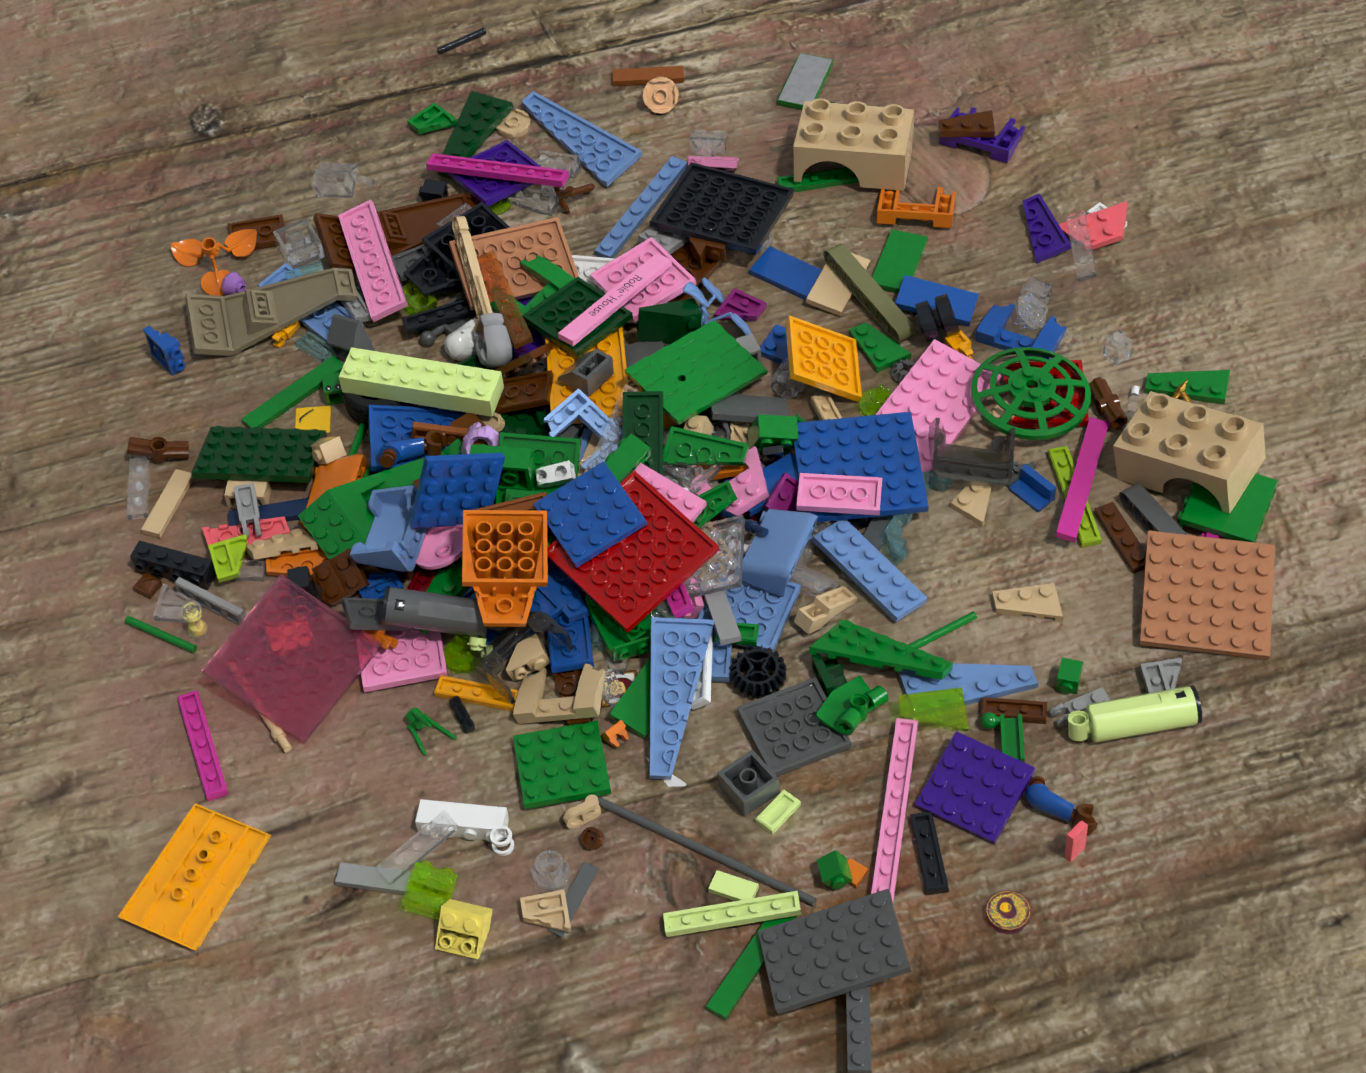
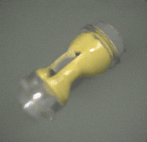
[180,602,209,641]

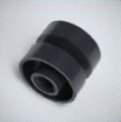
[915,293,960,343]

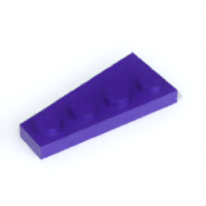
[1023,193,1071,263]

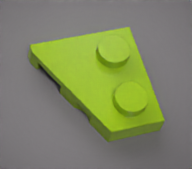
[208,534,248,583]

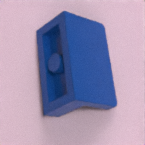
[1009,464,1056,512]

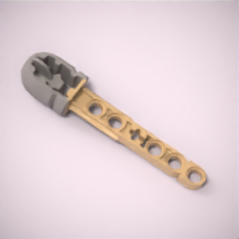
[452,216,512,369]

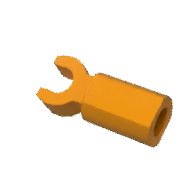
[272,321,300,349]

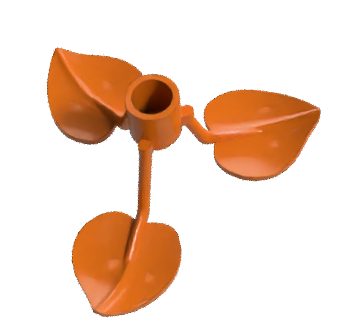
[171,229,257,296]

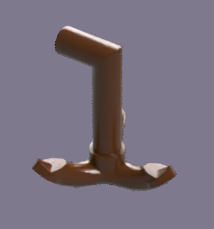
[554,183,595,213]

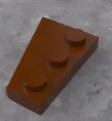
[938,110,995,138]

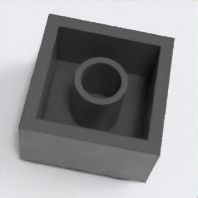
[717,749,780,816]

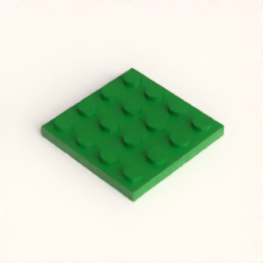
[513,720,611,809]

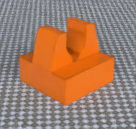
[601,720,629,748]

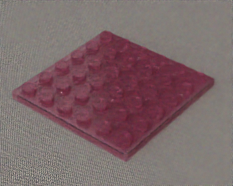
[202,574,382,744]

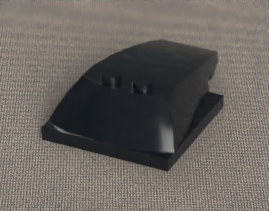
[403,202,510,297]

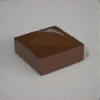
[133,573,163,599]

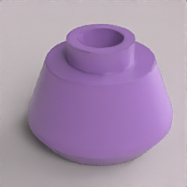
[221,272,246,295]

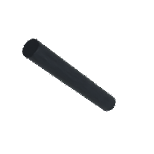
[437,28,486,54]

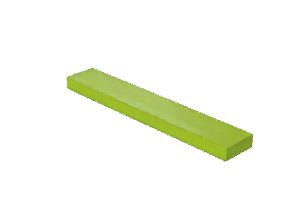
[1048,446,1102,548]

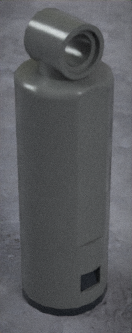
[381,586,508,638]

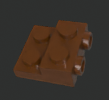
[312,549,370,605]

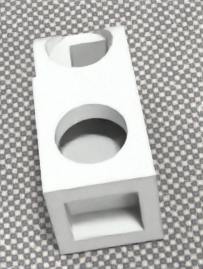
[535,460,576,488]

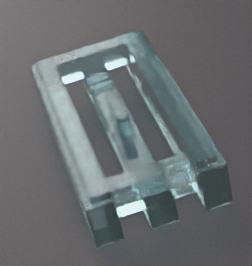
[295,330,333,363]

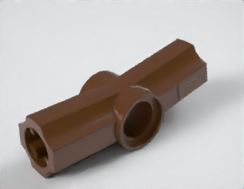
[1089,377,1127,430]
[127,437,189,463]

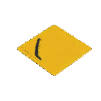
[295,406,331,433]

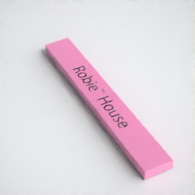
[558,253,672,346]

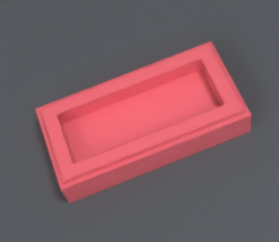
[1065,821,1088,862]

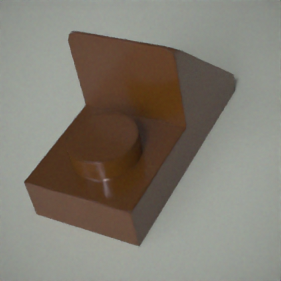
[689,237,727,268]

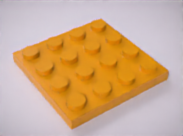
[785,315,862,402]

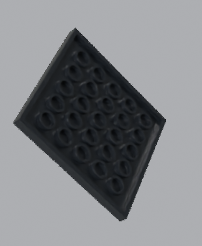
[650,162,794,256]

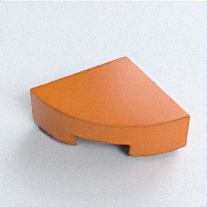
[848,858,869,889]

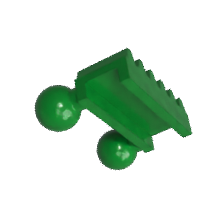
[980,712,1025,763]

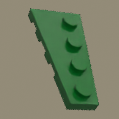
[1145,370,1230,405]

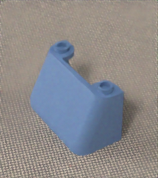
[350,485,428,572]
[736,509,818,597]

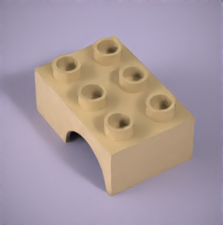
[793,99,914,191]
[1113,391,1266,514]

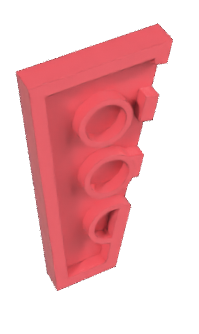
[202,516,290,551]

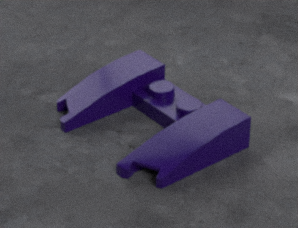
[939,108,1025,163]

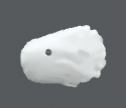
[445,318,478,361]

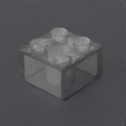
[273,218,325,269]

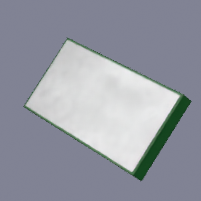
[777,53,834,110]

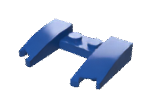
[976,304,1067,360]

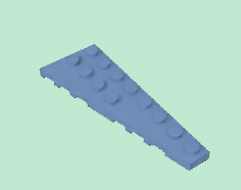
[521,91,642,187]
[649,617,714,780]

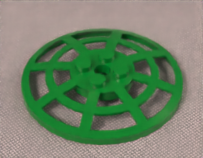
[971,347,1091,440]

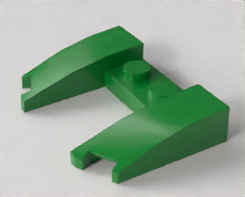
[490,255,575,336]

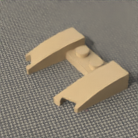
[513,664,606,724]

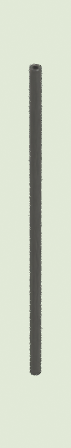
[597,796,817,906]

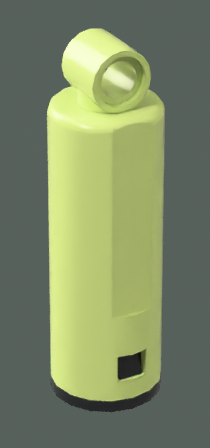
[1068,685,1202,743]

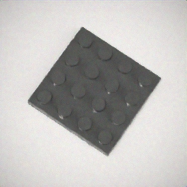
[737,677,852,776]

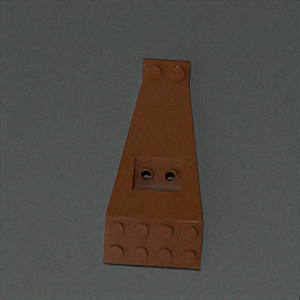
[313,194,481,273]

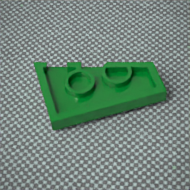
[849,322,911,373]

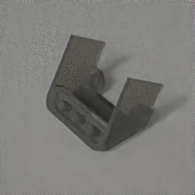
[472,610,574,704]

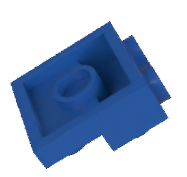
[143,326,185,376]

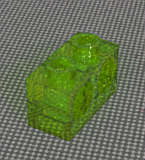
[402,283,438,315]

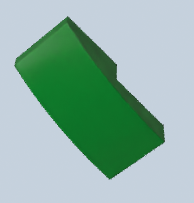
[603,614,648,642]

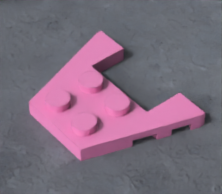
[689,446,769,516]

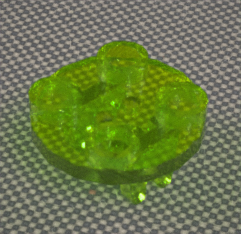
[859,384,893,416]
[444,635,485,674]

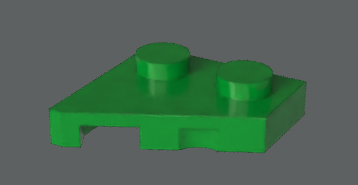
[407,102,457,134]

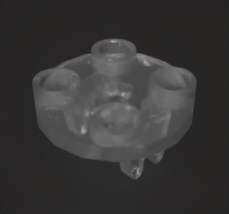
[1014,292,1048,331]

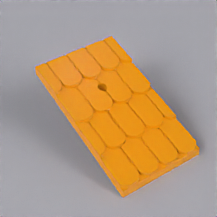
[118,803,271,951]

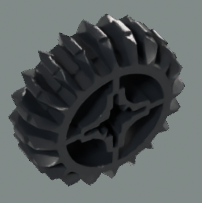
[729,645,787,699]

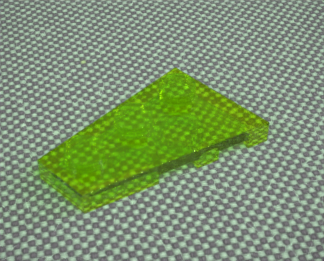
[897,687,969,731]

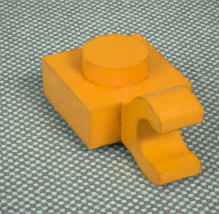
[944,330,973,359]

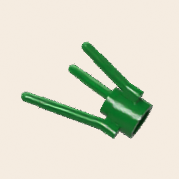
[405,708,456,755]

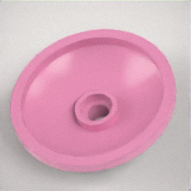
[416,524,463,570]

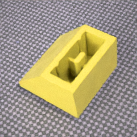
[435,899,493,959]

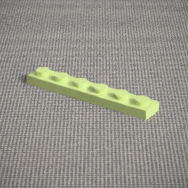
[663,891,801,937]

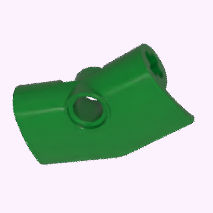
[816,676,889,735]

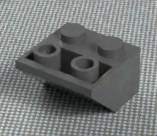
[327,314,375,361]
[558,349,614,397]

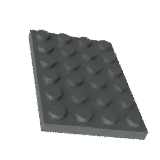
[758,889,912,1015]

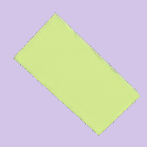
[755,789,801,835]
[708,870,759,901]

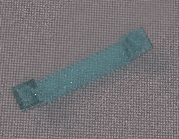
[884,466,955,566]

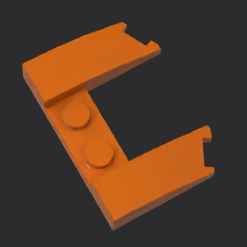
[877,187,956,228]

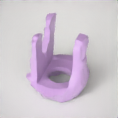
[461,422,500,454]

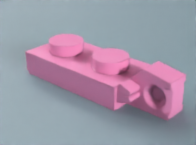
[688,155,740,171]

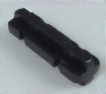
[449,696,475,733]

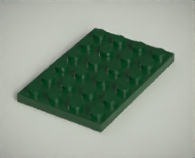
[191,426,327,483]

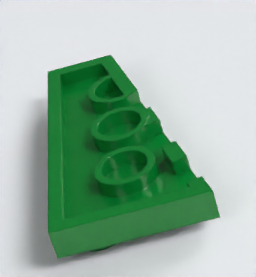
[664,426,749,465]
[693,480,738,528]

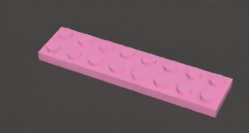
[338,200,408,322]

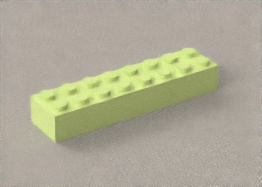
[339,347,504,417]

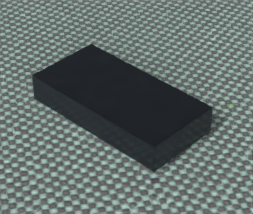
[761,445,784,464]

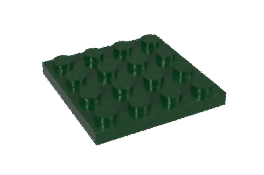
[522,277,633,358]

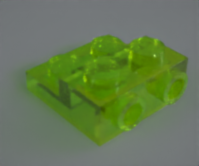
[401,860,458,920]

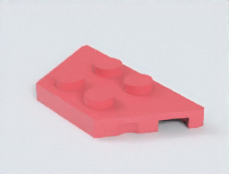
[1059,201,1128,252]

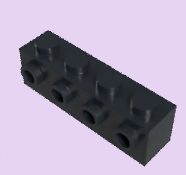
[130,540,216,590]

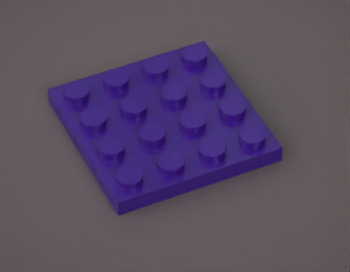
[447,140,541,206]
[915,731,1035,845]

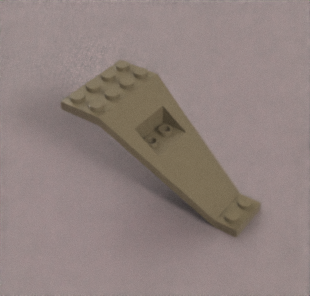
[185,268,357,356]

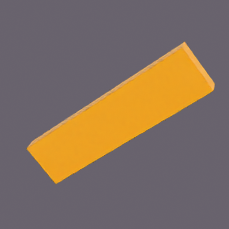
[434,676,519,712]

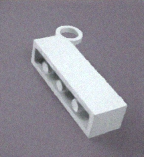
[415,799,514,856]

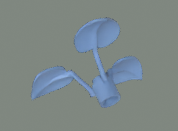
[683,277,752,335]

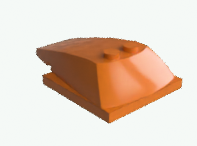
[462,510,548,627]

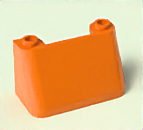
[300,454,368,535]

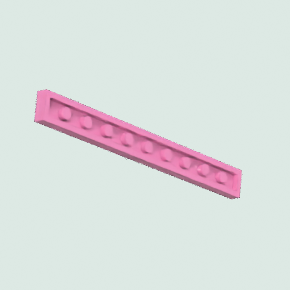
[871,718,918,902]

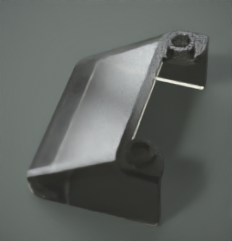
[928,418,1015,485]

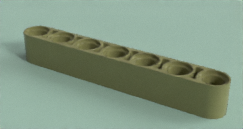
[823,243,915,343]

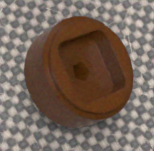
[580,827,604,850]

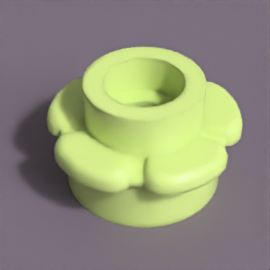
[467,636,488,651]

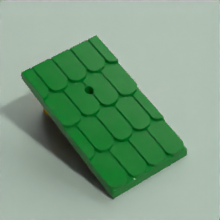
[625,321,768,433]

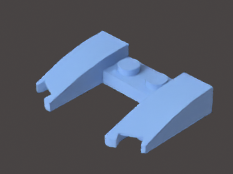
[543,388,623,471]

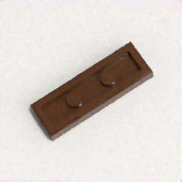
[981,697,1047,724]

